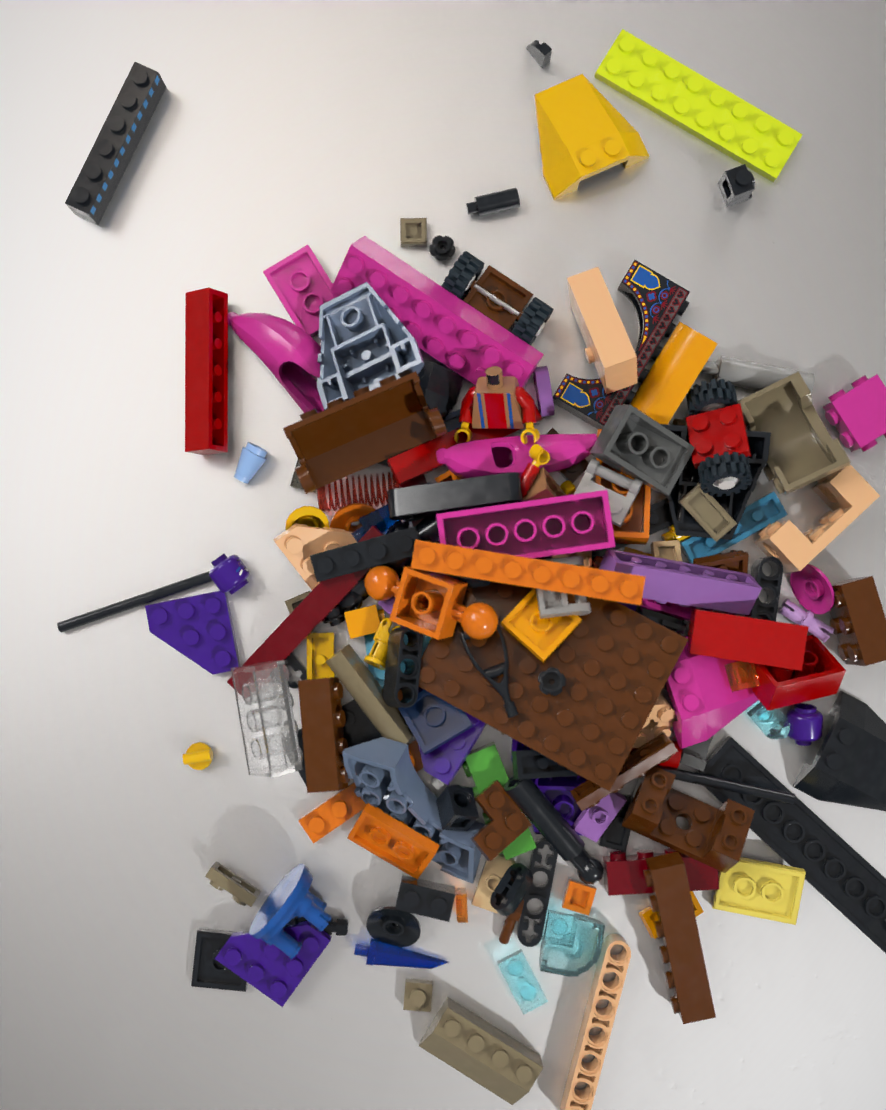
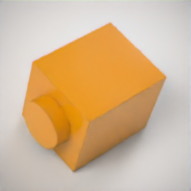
[344,604,387,639]

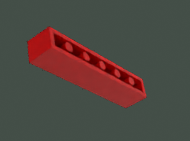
[185,287,228,455]

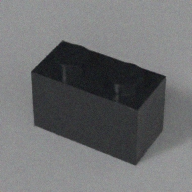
[395,874,455,922]

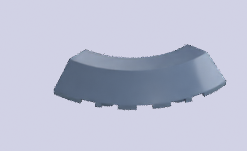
[343,737,485,884]

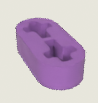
[533,366,555,417]

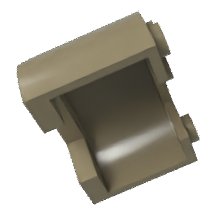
[738,371,851,495]

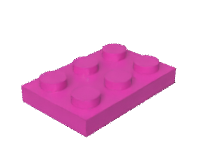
[263,245,340,337]

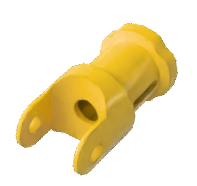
[364,617,401,670]

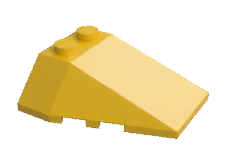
[534,74,649,200]

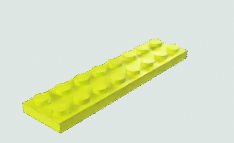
[594,29,803,182]

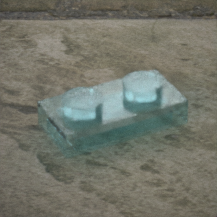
[497,949,548,1015]

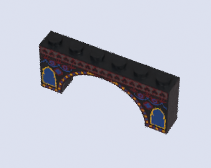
[553,260,690,429]

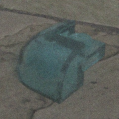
[539,910,605,976]

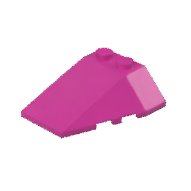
[665,636,759,749]

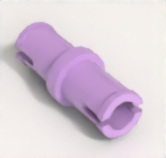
[777,598,834,643]

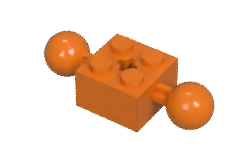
[364,565,498,640]

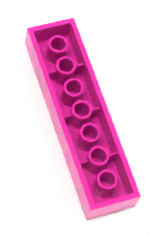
[331,236,544,388]

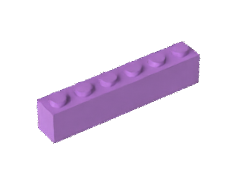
[599,549,762,615]

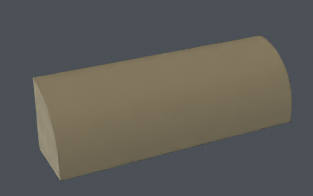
[326,644,413,744]

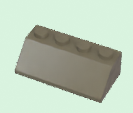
[419,997,543,1105]

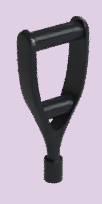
[458,622,519,718]

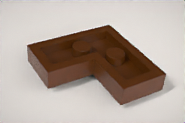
[471,780,532,861]

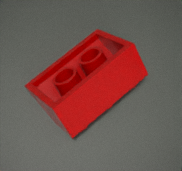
[746,635,846,711]

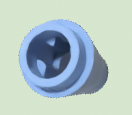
[234,442,267,484]

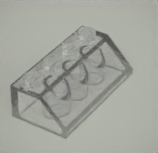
[231,660,303,778]

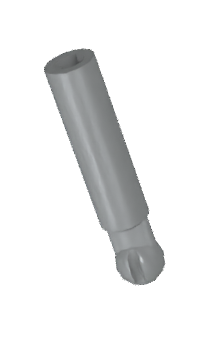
[699,356,815,393]

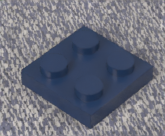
[398,690,473,755]

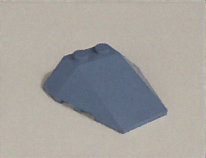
[317,282,424,410]

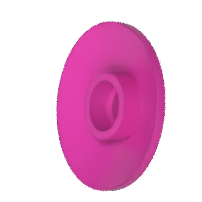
[790,564,835,615]

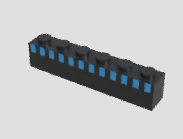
[65,62,166,225]

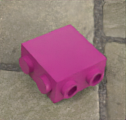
[823,374,886,452]

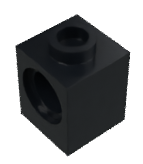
[436,785,479,831]

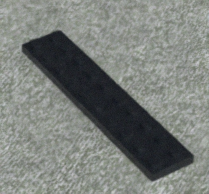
[695,736,886,954]

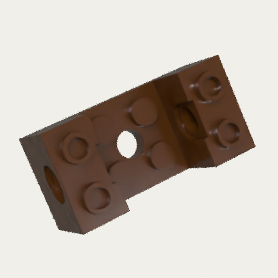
[621,766,755,873]

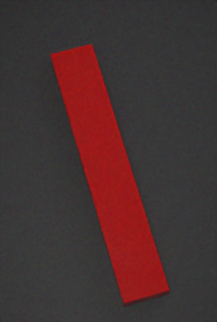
[387,396,543,486]

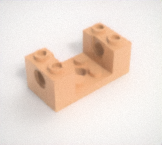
[754,464,880,574]

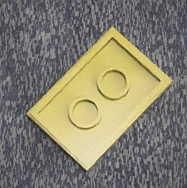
[712,857,806,925]

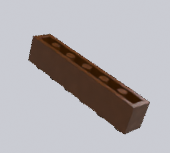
[643,852,716,1024]

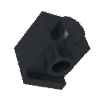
[718,164,755,207]

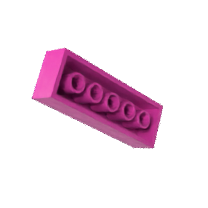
[436,490,615,558]

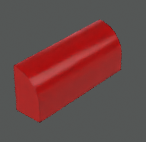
[688,609,808,671]

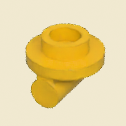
[183,742,213,770]

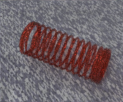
[317,472,400,512]

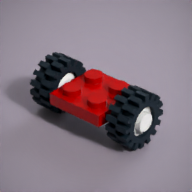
[686,379,752,496]

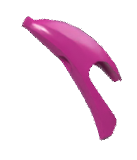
[228,312,324,413]
[436,433,598,479]

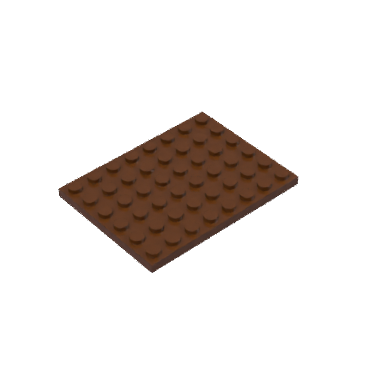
[419,581,688,792]

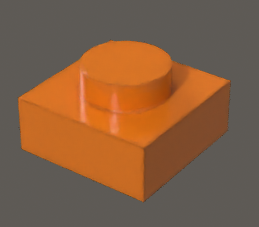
[561,879,597,916]

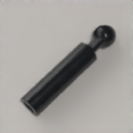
[338,515,440,612]
[504,776,604,884]

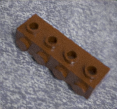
[298,677,350,793]

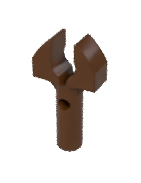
[499,898,524,944]

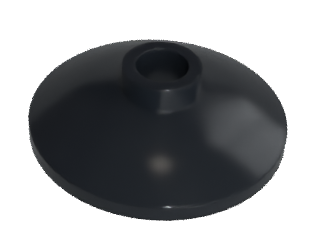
[366,906,421,948]

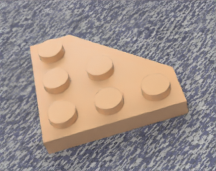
[274,523,366,590]

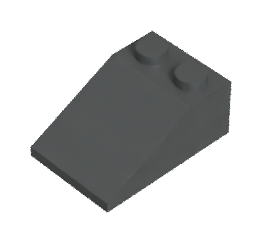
[590,404,695,496]

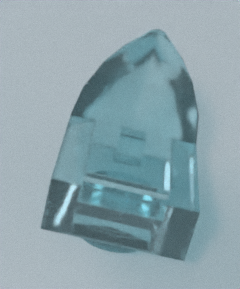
[747,702,790,740]

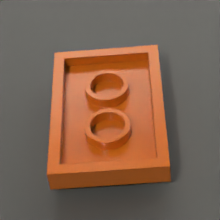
[347,803,440,880]

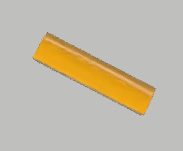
[630,321,718,424]

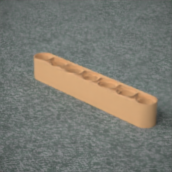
[560,934,631,1110]

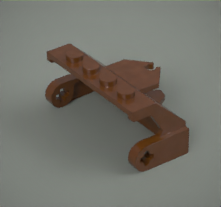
[283,371,447,494]

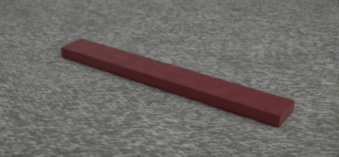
[227,526,384,701]

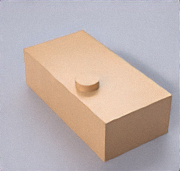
[567,267,638,394]

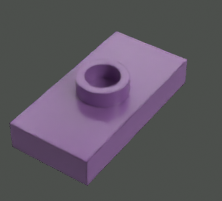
[572,792,627,843]

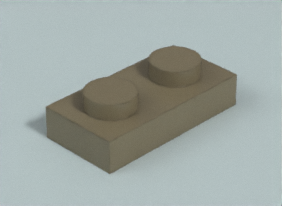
[205,861,262,907]

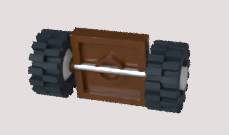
[442,251,554,345]

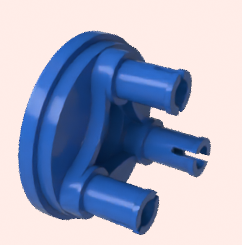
[249,864,332,959]

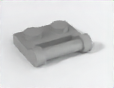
[574,458,643,527]
[536,556,591,618]

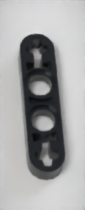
[517,838,558,947]

